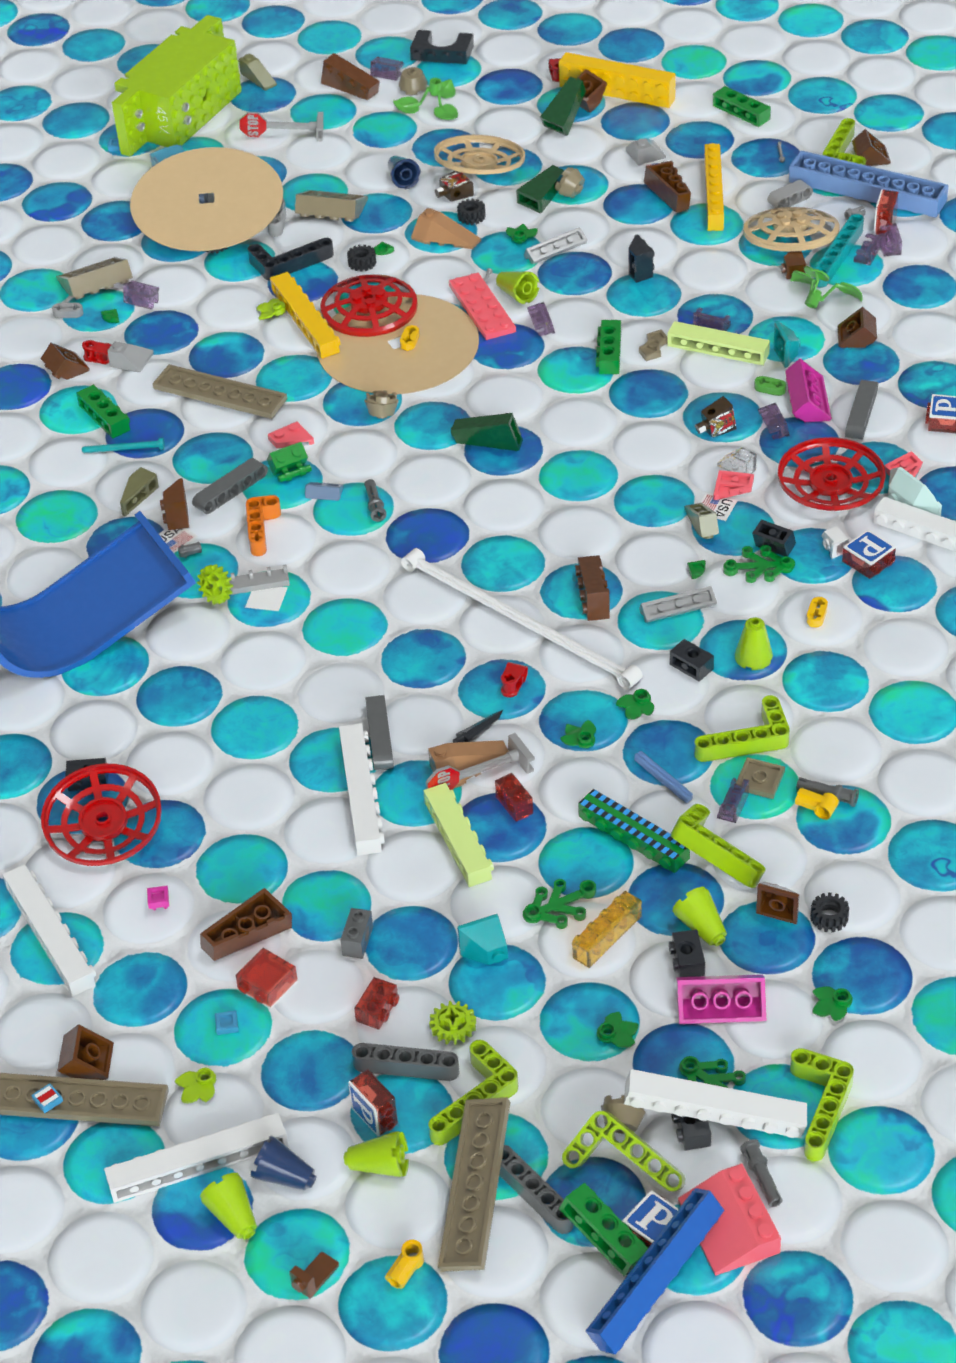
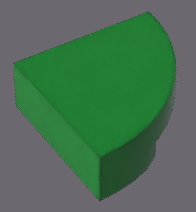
[374,242,394,255]
[101,309,119,323]
[687,560,706,579]

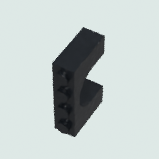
[410,30,474,64]

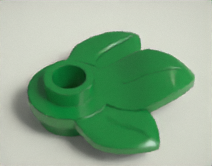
[506,224,538,244]
[616,689,654,719]
[560,720,596,748]
[812,986,853,1021]
[597,1012,639,1048]

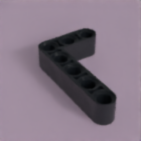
[248,238,334,281]

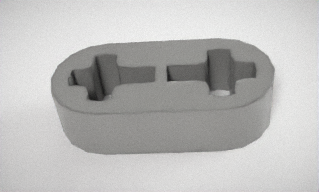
[52,303,84,318]

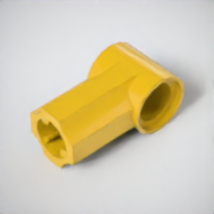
[795,788,839,820]
[385,1239,424,1289]

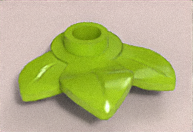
[256,299,286,320]
[175,1068,216,1103]

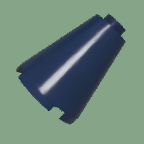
[388,156,421,189]
[250,1135,317,1191]

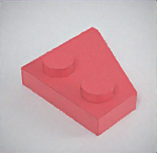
[268,421,314,448]
[884,451,923,477]
[713,470,754,500]

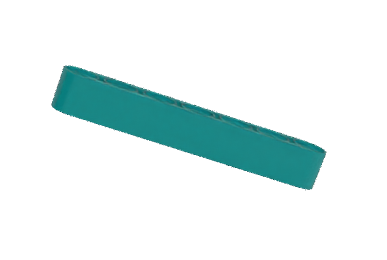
[814,214,864,288]

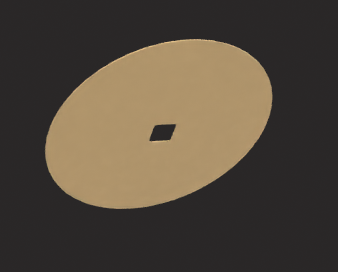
[130,147,283,251]
[317,294,479,394]

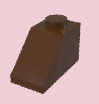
[781,251,806,280]

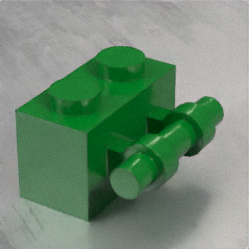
[267,442,312,482]

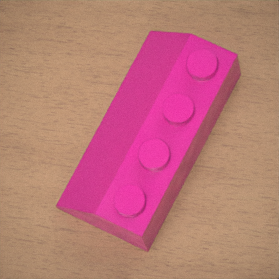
[785,358,832,422]
[676,974,767,1024]

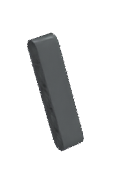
[845,379,878,440]
[192,458,268,514]
[365,695,394,770]
[352,1043,459,1081]
[499,1145,574,1234]

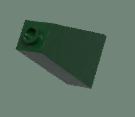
[540,76,586,136]
[516,165,564,214]
[451,413,523,451]

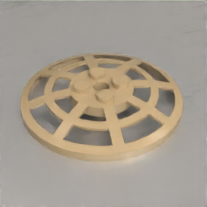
[434,135,525,175]
[743,207,840,251]

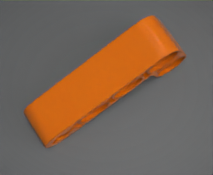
[246,495,281,556]

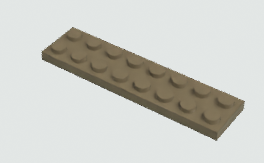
[153,364,287,419]
[0,1073,169,1127]
[438,1097,511,1271]

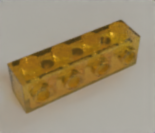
[572,891,642,968]

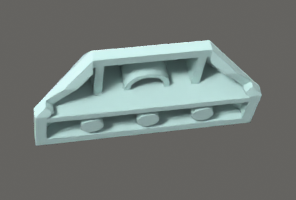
[888,467,942,516]

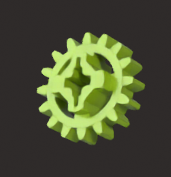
[197,564,233,605]
[429,1001,477,1045]

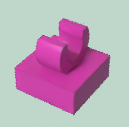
[147,885,169,910]

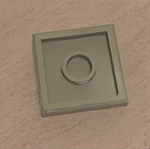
[735,757,785,799]

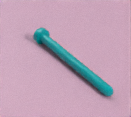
[82,438,165,453]

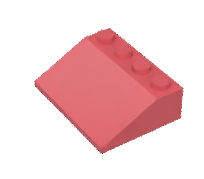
[678,1163,781,1276]

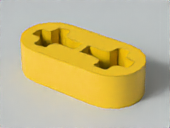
[400,325,419,351]
[806,597,828,628]

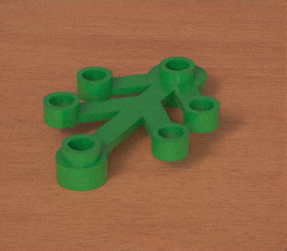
[723,545,795,583]
[523,879,596,929]
[679,1056,747,1092]

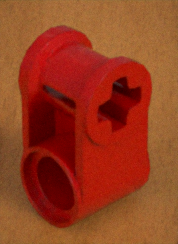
[548,58,561,82]
[82,340,111,364]
[501,662,528,697]

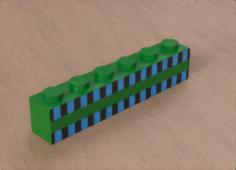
[578,789,690,873]

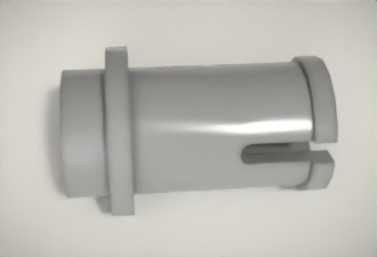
[844,206,866,220]

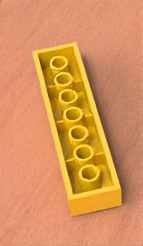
[559,52,676,108]

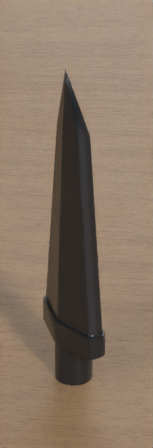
[453,710,503,743]

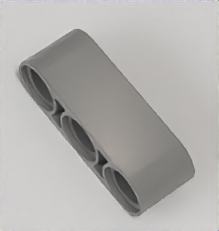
[767,180,813,208]
[268,199,287,237]

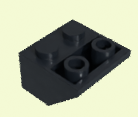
[628,234,655,283]

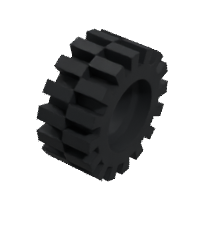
[457,198,486,225]
[347,244,376,272]
[810,892,849,932]

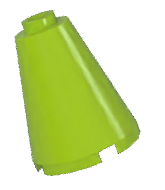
[496,271,539,304]
[735,617,773,670]
[672,886,727,946]
[344,1131,409,1177]
[200,1173,257,1240]

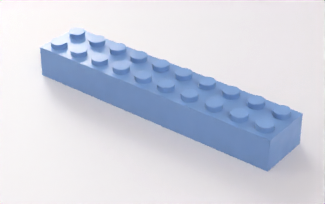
[789,150,949,217]

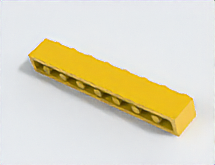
[704,143,724,231]
[270,272,341,359]

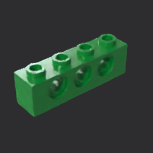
[713,86,771,127]
[596,320,621,374]
[76,384,130,439]
[559,1183,648,1277]

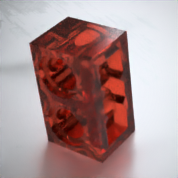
[495,773,533,822]
[354,977,400,1030]

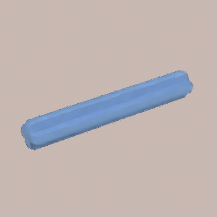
[634,751,693,803]

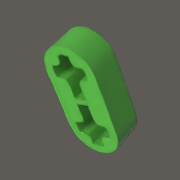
[754,376,786,396]

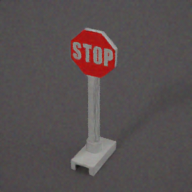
[239,112,324,141]
[426,733,535,790]

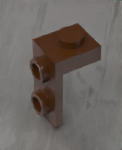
[289,1252,339,1299]

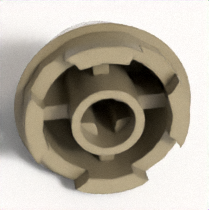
[398,67,428,95]
[555,167,585,198]
[364,390,399,418]
[601,1095,646,1134]

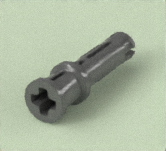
[364,479,386,522]
[796,777,859,807]
[740,1139,783,1207]

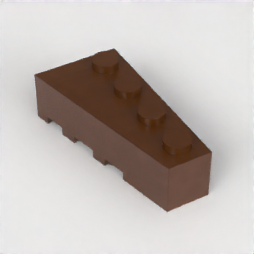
[321,53,380,100]
[644,161,691,212]
[575,555,610,621]
[200,888,292,961]

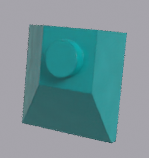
[773,321,800,368]
[457,914,508,965]

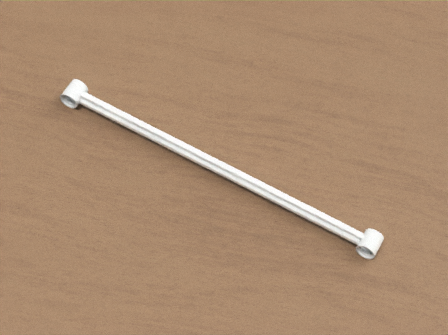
[401,548,643,690]

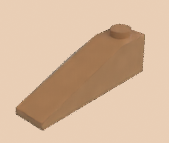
[411,208,481,249]
[428,740,509,788]

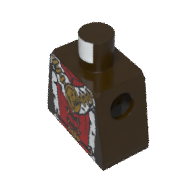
[435,171,474,201]
[695,396,737,437]

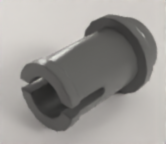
[178,542,202,558]

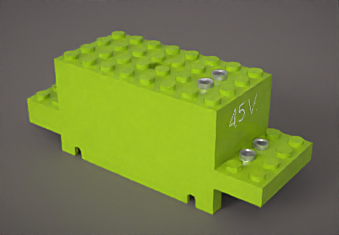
[112,15,242,157]

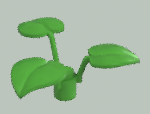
[393,78,458,120]
[790,266,863,309]

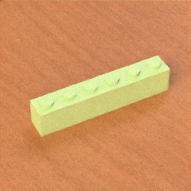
[668,321,770,365]
[423,783,494,887]

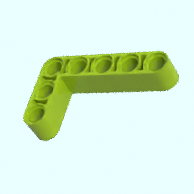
[822,118,866,165]
[694,695,790,762]
[670,804,766,888]
[428,1040,519,1145]
[790,1048,854,1161]
[562,1111,685,1191]

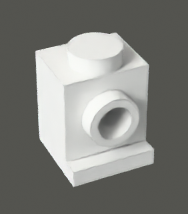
[822,526,849,559]

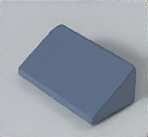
[305,482,344,501]

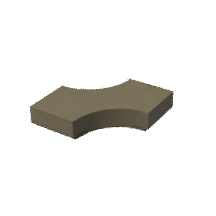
[639,329,668,361]

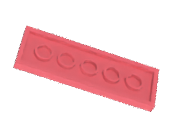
[449,272,516,340]

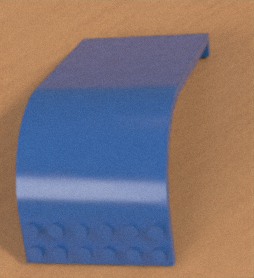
[0,511,196,678]

